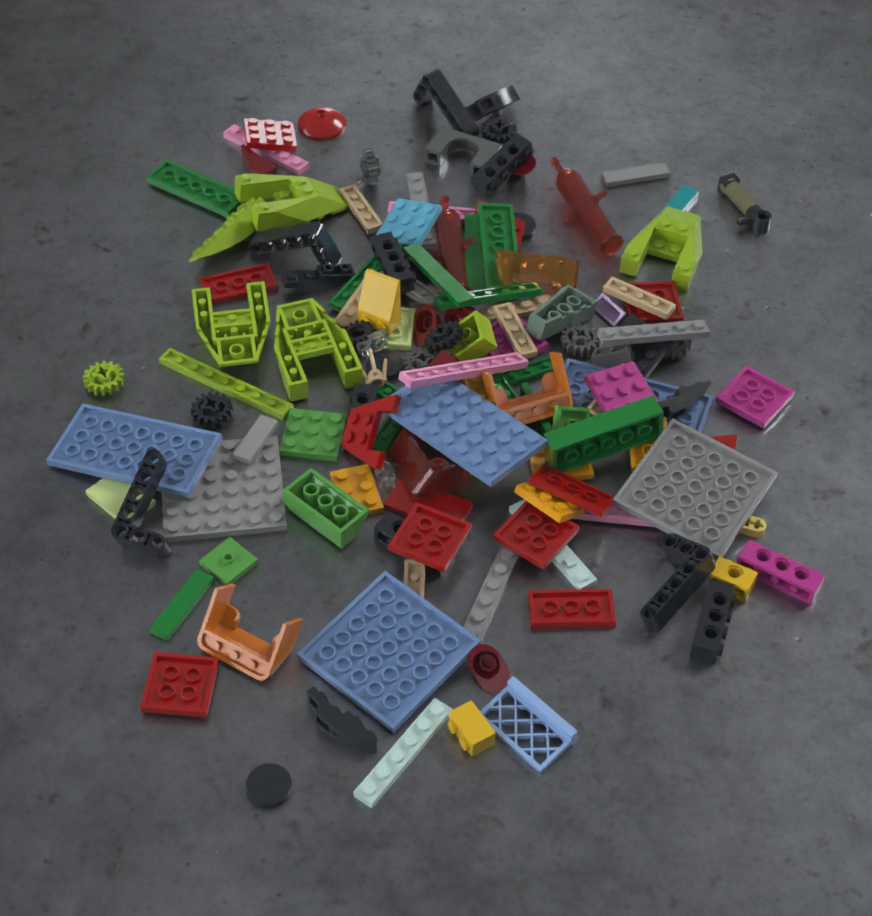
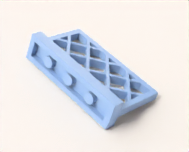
[480,676,579,774]

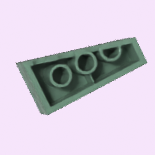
[526,284,598,340]

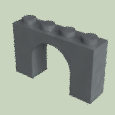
[425,126,502,176]

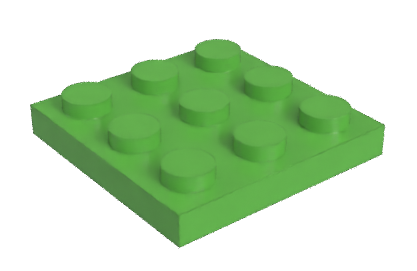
[279,408,347,462]

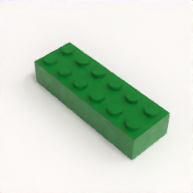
[543,396,664,472]

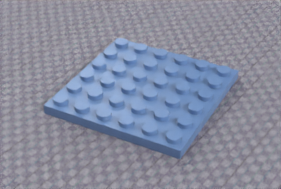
[297,571,481,733]

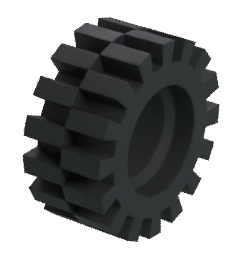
[344,320,377,354]

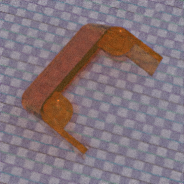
[495,250,580,290]

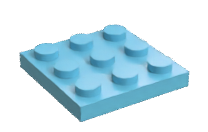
[376,198,443,247]

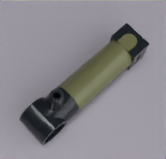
[717,173,772,234]

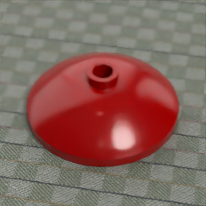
[298,107,346,140]

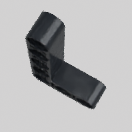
[413,69,479,136]
[248,222,342,265]
[111,449,171,558]
[640,533,716,633]

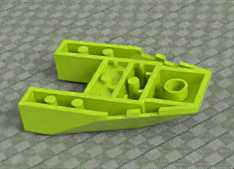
[234,173,349,232]
[619,206,703,292]
[191,281,271,367]
[274,298,363,402]

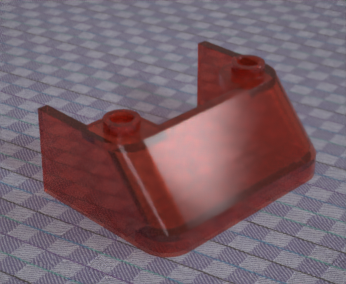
[387,427,471,501]

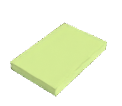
[374,307,416,351]
[85,478,156,519]

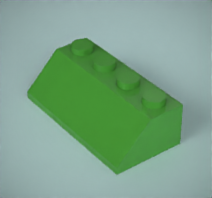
[282,468,369,549]

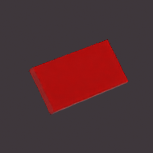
[200,263,279,305]
[528,464,614,518]
[383,477,473,521]
[528,589,616,629]

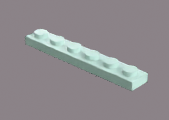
[509,499,597,589]
[353,698,453,808]

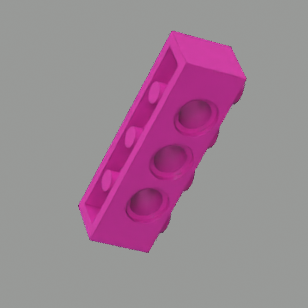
[737,540,825,605]

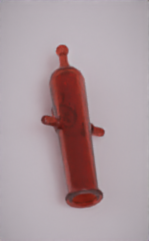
[550,157,624,255]
[432,195,475,292]

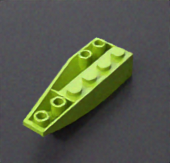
[189,196,265,263]

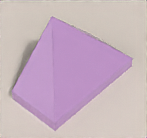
[595,292,627,327]

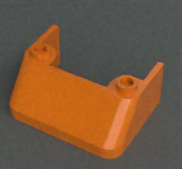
[480,352,573,425]
[197,583,303,681]

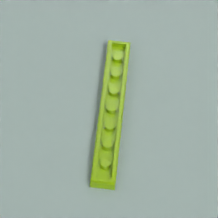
[159,348,294,421]

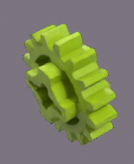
[82,360,125,396]

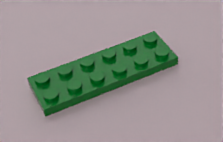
[146,159,245,217]
[477,203,521,289]

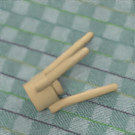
[363,349,387,389]

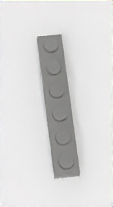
[406,172,437,249]
[597,320,710,346]
[464,545,520,642]

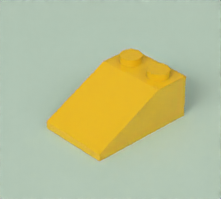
[358,269,401,335]

